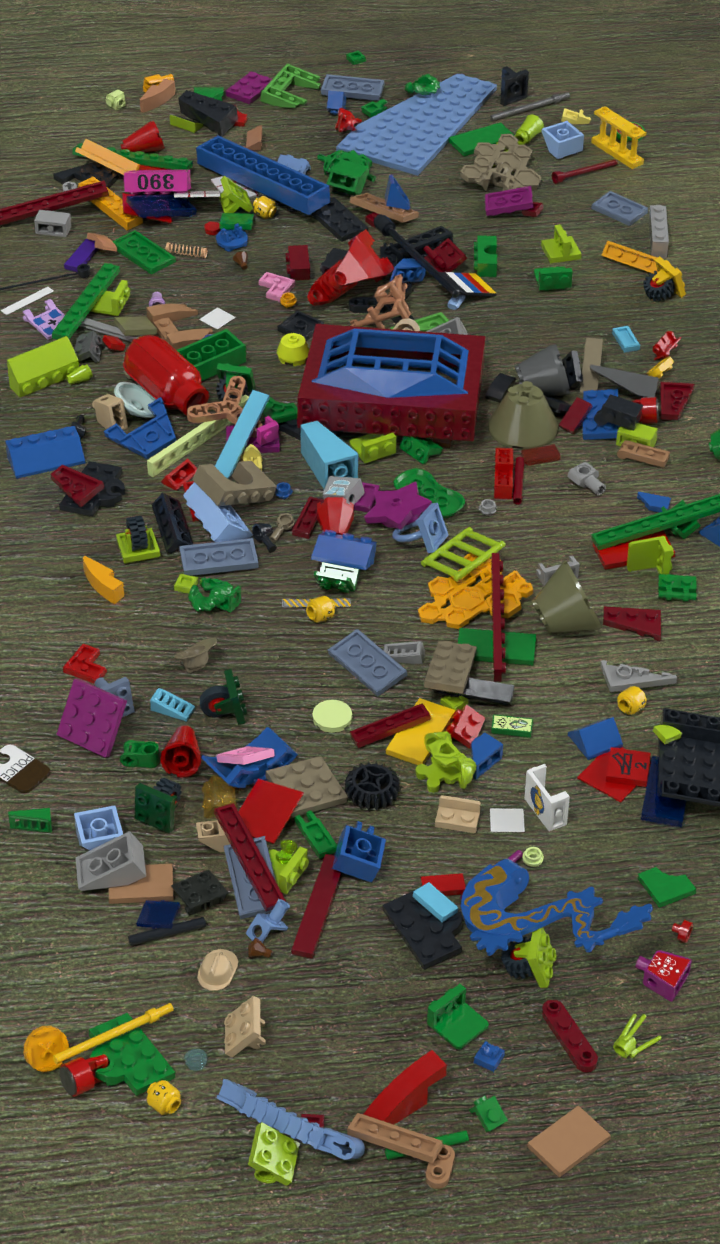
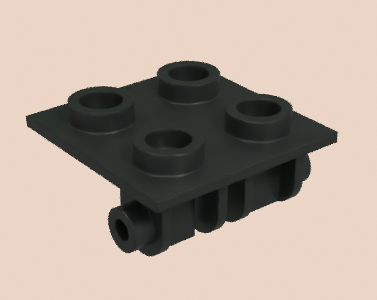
[171,869,228,915]

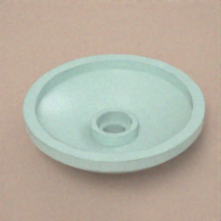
[114,382,155,418]

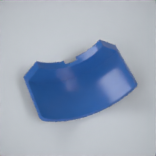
[201,727,298,788]

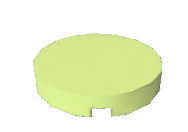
[312,700,352,733]

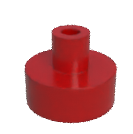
[672,920,693,943]

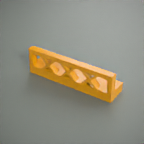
[75,139,140,175]
[601,240,658,274]

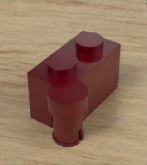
[285,245,310,281]

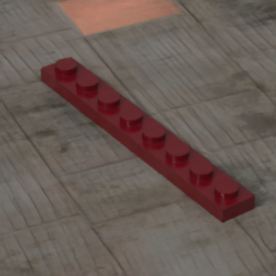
[0,181,109,225]
[491,553,506,682]

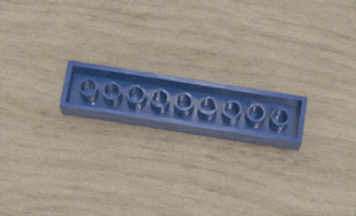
[196,136,330,215]

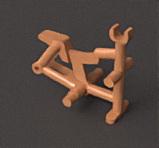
[350,274,411,329]

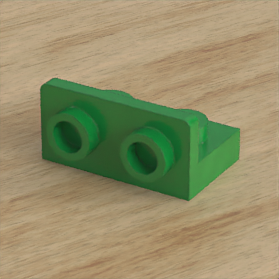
[400,436,443,464]

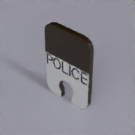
[0,745,50,793]

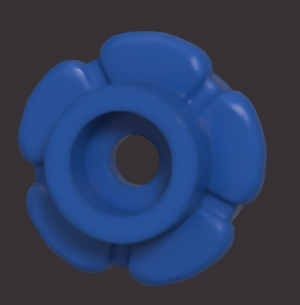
[275,482,293,499]

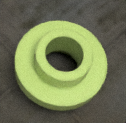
[522,847,544,867]

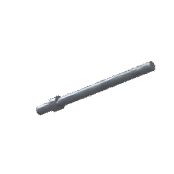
[490,92,570,121]

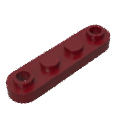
[542,1000,598,1072]

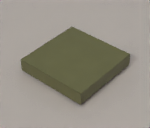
[114,316,157,336]

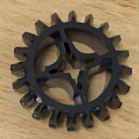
[345,761,400,811]

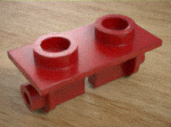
[653,331,681,360]

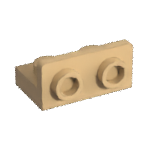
[435,795,481,833]

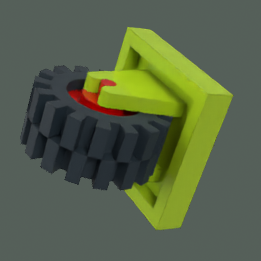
[116,515,160,563]
[501,927,556,988]

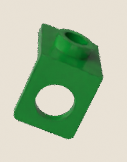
[216,586,241,613]

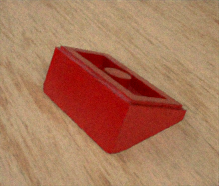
[161,458,197,491]

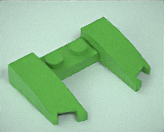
[260,64,320,108]

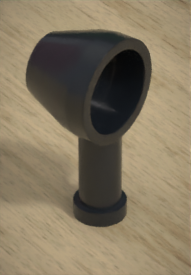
[71,415,86,439]
[252,523,277,553]

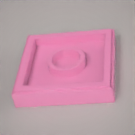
[217,746,275,765]

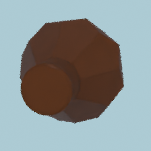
[233,251,248,270]
[248,937,272,958]

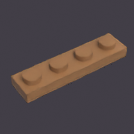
[347,1113,443,1164]

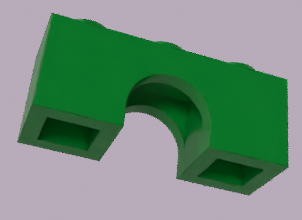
[474,235,497,277]

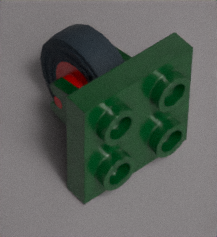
[200,669,248,725]

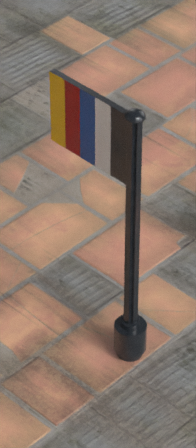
[373,214,497,298]

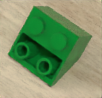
[327,159,370,196]

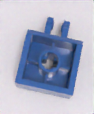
[332,821,386,883]

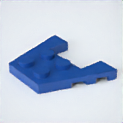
[104,397,176,459]

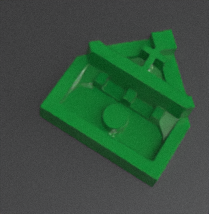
[194,87,224,101]

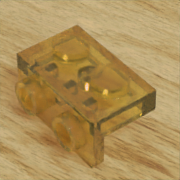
[202,775,236,818]

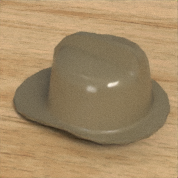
[175,638,217,673]

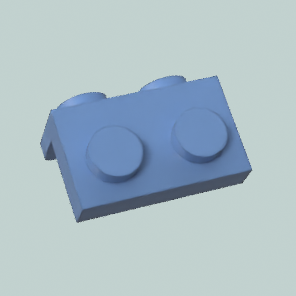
[277,154,311,174]

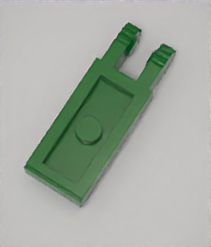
[294,810,337,859]

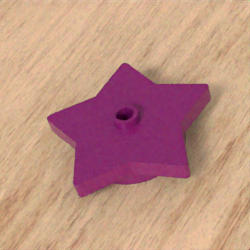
[364,482,432,530]

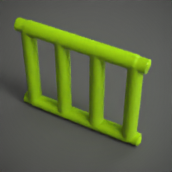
[421,527,506,582]

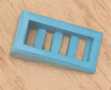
[150,688,195,722]

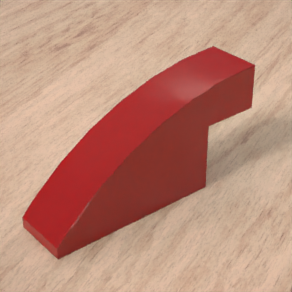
[363,1050,447,1125]

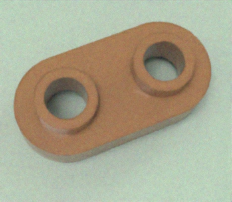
[426,1145,455,1189]

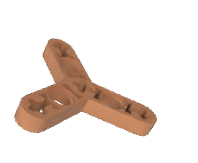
[187,376,263,437]

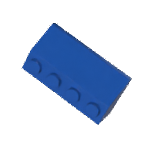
[5,426,85,479]

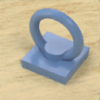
[392,503,448,553]

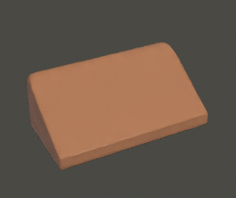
[246,125,262,151]

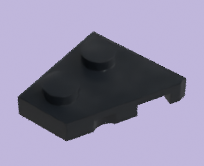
[562,350,583,389]
[544,395,571,414]

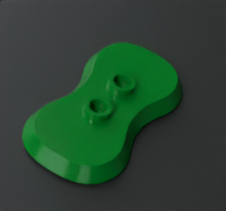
[393,468,465,518]

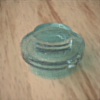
[184,1049,207,1071]

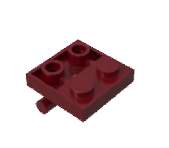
[424,238,467,272]

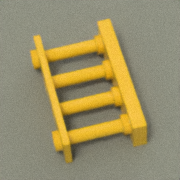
[591,106,647,169]

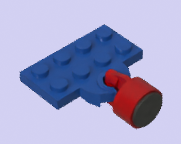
[583,389,659,440]

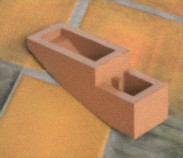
[140,79,176,113]

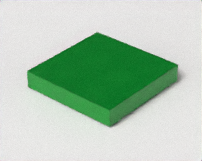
[219,213,254,230]

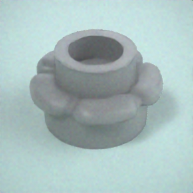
[479,499,497,516]

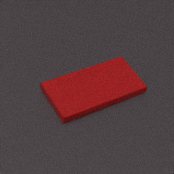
[593,530,675,570]

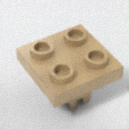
[224,996,266,1057]

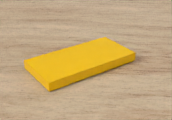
[386,698,455,765]

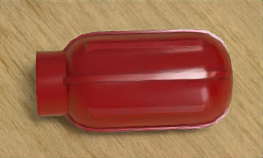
[123,335,209,416]

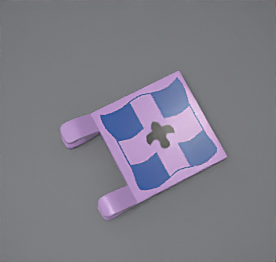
[23,299,65,340]

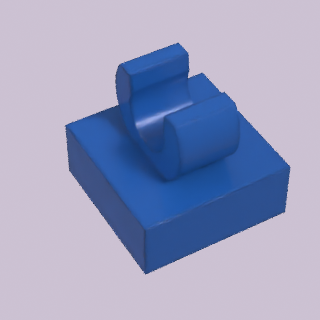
[474,1041,505,1072]

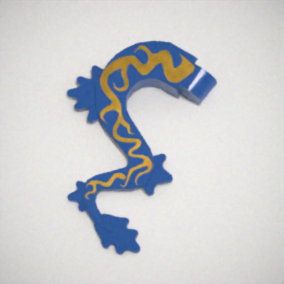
[461,859,653,956]

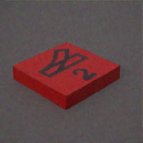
[606,747,651,787]

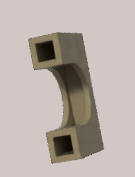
[192,461,277,506]

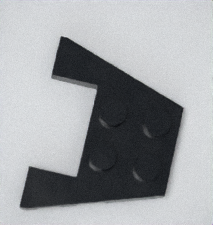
[53,161,119,188]

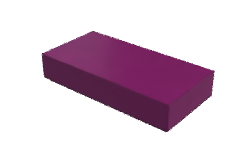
[354,482,380,512]

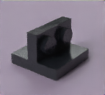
[500,66,529,106]

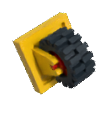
[643,256,686,301]

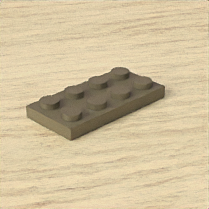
[424,641,477,694]

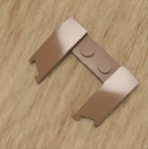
[146,304,213,350]

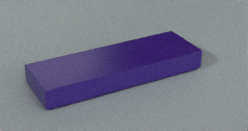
[64,239,99,272]

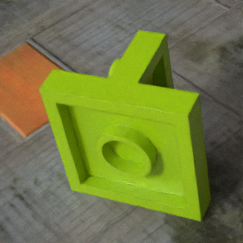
[219,176,253,213]
[541,224,582,264]

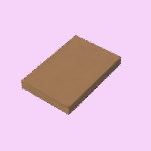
[109,864,174,904]
[527,1105,611,1178]

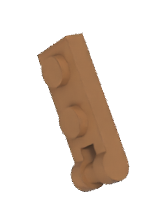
[617,440,670,468]

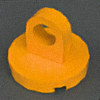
[23,1026,69,1072]

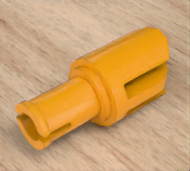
[143,74,174,92]

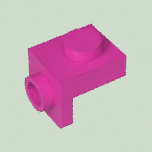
[257,416,279,446]

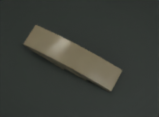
[580,338,603,395]

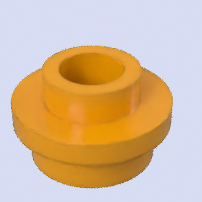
[280,292,297,307]

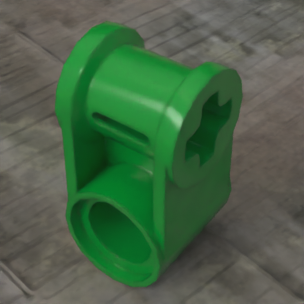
[120,740,160,768]

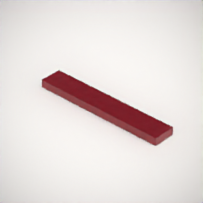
[214,803,286,912]
[291,854,342,959]

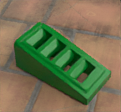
[8,808,52,833]

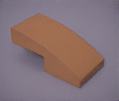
[87,232,117,252]

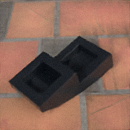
[485,373,516,403]

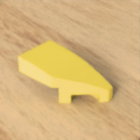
[561,108,591,124]

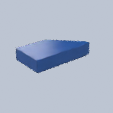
[637,491,671,513]

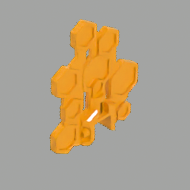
[418,553,533,629]

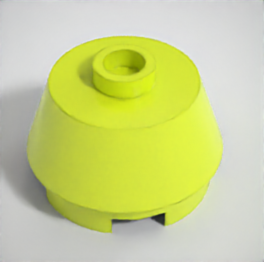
[276,333,310,366]

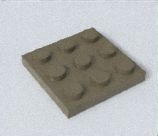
[265,756,348,818]

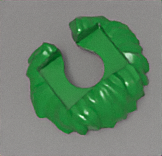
[404,74,440,95]
[188,577,234,612]

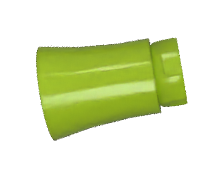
[514,114,544,145]

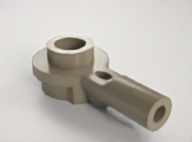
[270,513,295,543]

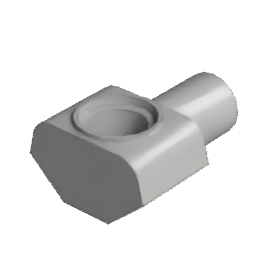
[567,462,606,495]

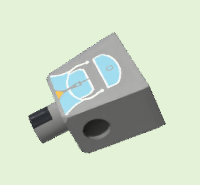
[323,476,365,505]

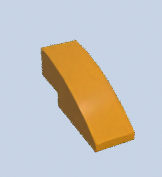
[83,556,124,605]

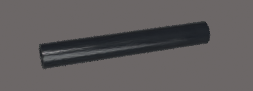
[128,917,206,946]

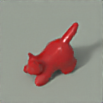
[335,108,362,132]

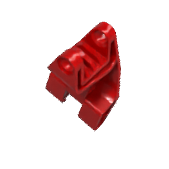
[307,229,394,306]

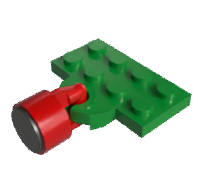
[59,1012,176,1097]

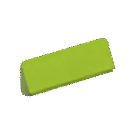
[169,115,203,133]

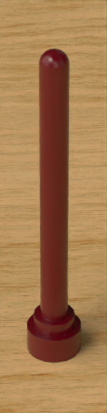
[551,160,618,184]

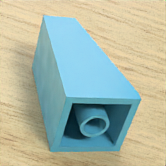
[301,421,358,489]

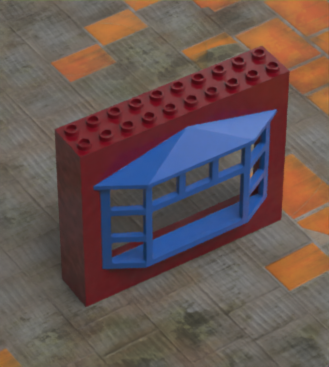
[297,324,486,441]

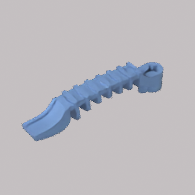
[216,1079,365,1160]

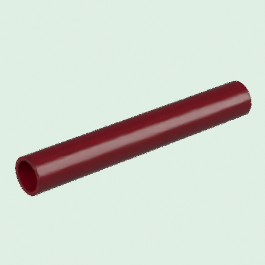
[513,457,524,505]

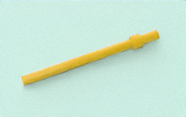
[53,1003,174,1064]

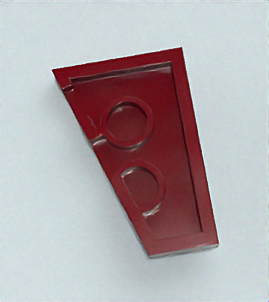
[603,606,661,641]

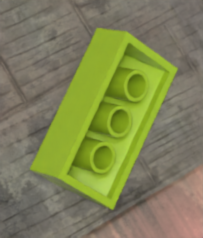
[7,336,79,398]

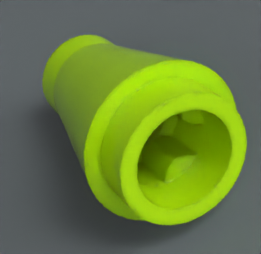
[66,364,93,385]

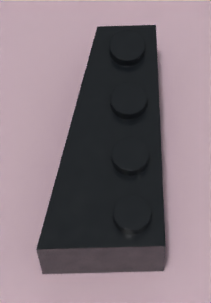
[178,90,238,137]

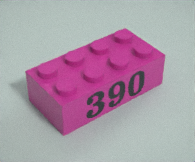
[124,170,191,195]

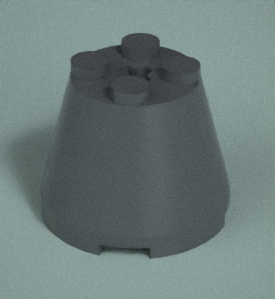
[515,344,570,396]

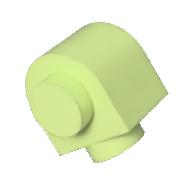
[106,90,126,110]

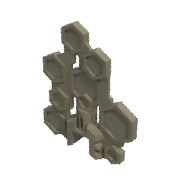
[459,134,542,191]

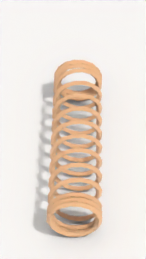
[165,242,208,258]

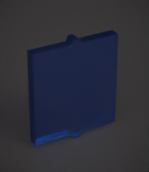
[136,900,180,929]

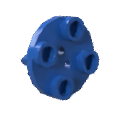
[216,223,248,252]

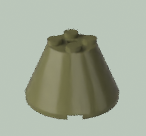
[488,381,558,450]
[532,560,602,634]

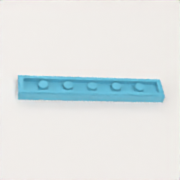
[215,390,269,479]

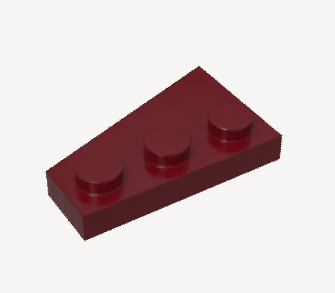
[660,382,695,420]
[51,465,104,507]

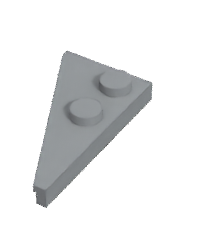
[600,660,677,692]

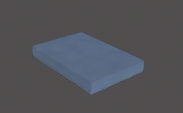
[591,191,648,226]

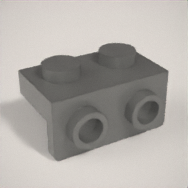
[74,330,103,363]

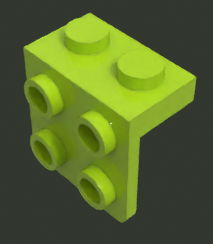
[90,280,130,316]
[350,433,396,463]
[627,536,674,574]
[268,846,309,894]

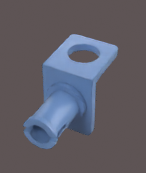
[246,899,290,943]

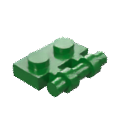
[658,574,697,602]

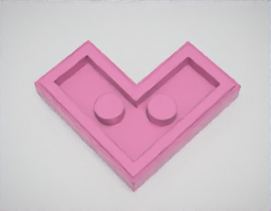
[259,272,295,302]

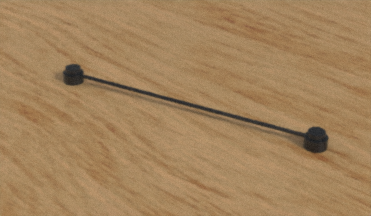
[0,264,91,290]

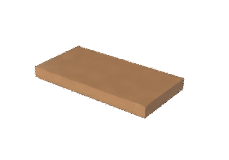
[349,193,419,223]

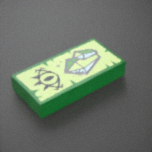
[491,714,533,738]

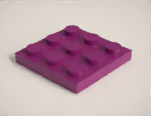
[56,678,127,758]

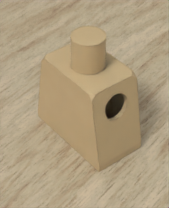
[92,394,128,430]

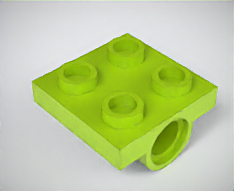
[248,1122,300,1186]

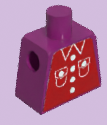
[635,950,692,1002]

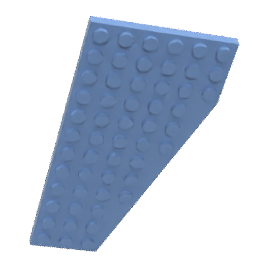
[336,74,497,176]

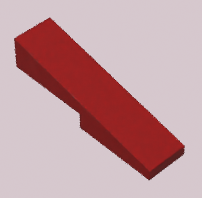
[494,448,513,499]

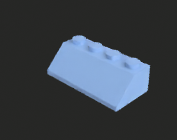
[183,482,253,542]

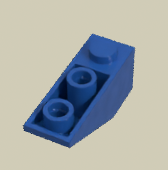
[390,258,426,282]

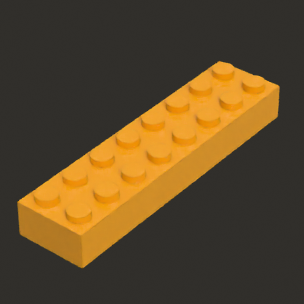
[78,177,143,231]

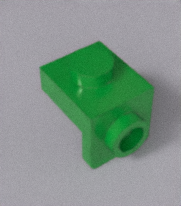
[469,1095,508,1133]

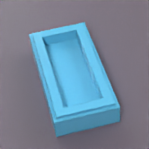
[612,326,640,353]
[413,882,458,922]

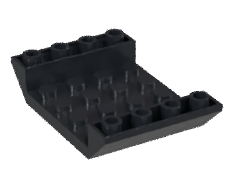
[657,708,720,807]

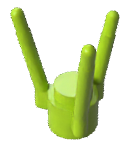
[613,1014,662,1058]

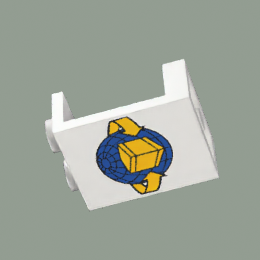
[524,764,570,831]

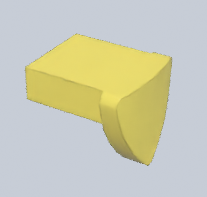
[241,444,263,471]

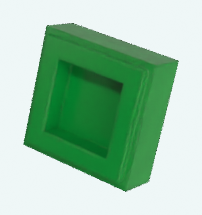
[346,50,366,65]

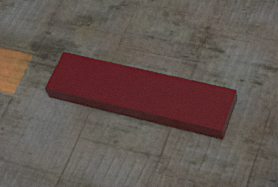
[350,703,431,748]

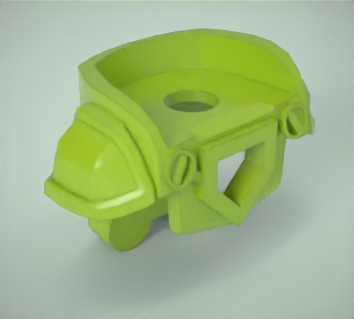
[415,731,477,793]

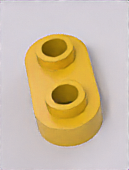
[646,356,674,378]

